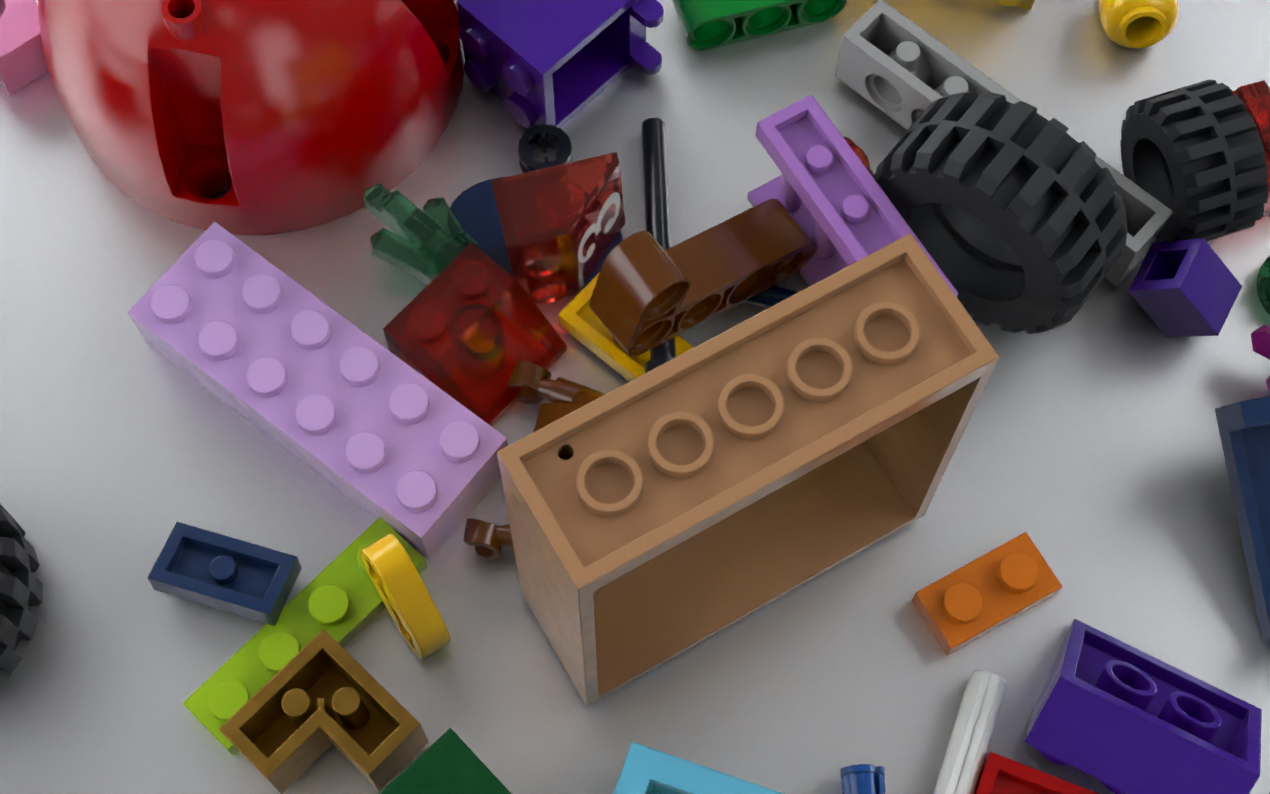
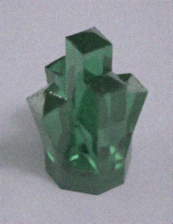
[364,183,481,295]

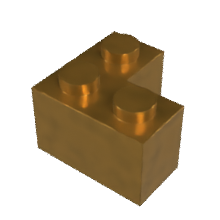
[219,629,429,794]

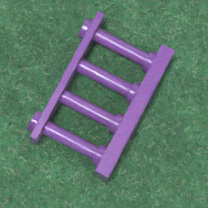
[747,94,958,297]

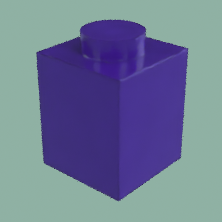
[1128,238,1242,337]

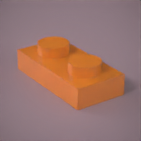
[912,532,1063,656]

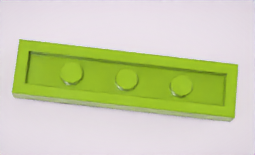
[182,517,428,755]

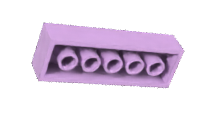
[127,221,508,561]

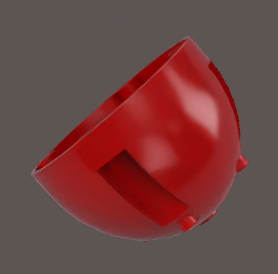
[38,0,465,235]

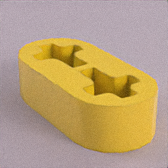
[360,534,451,660]

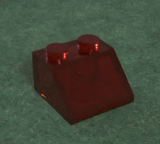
[383,243,567,427]

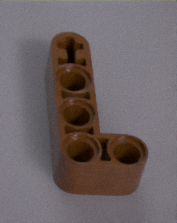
[589,199,818,357]

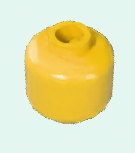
[1097,0,1179,48]

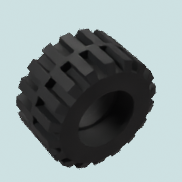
[1120,80,1269,242]

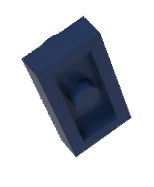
[148,522,302,626]

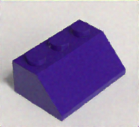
[1024,618,1262,794]

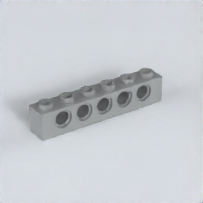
[835,0,1173,287]

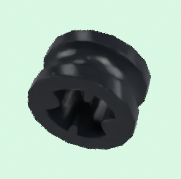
[518,124,572,182]

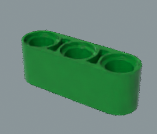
[672,0,847,50]

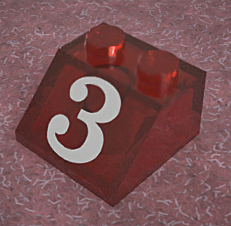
[491,152,625,304]

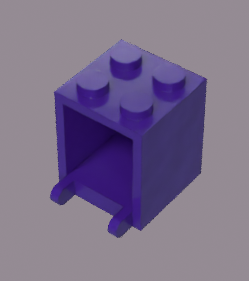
[457,0,664,128]

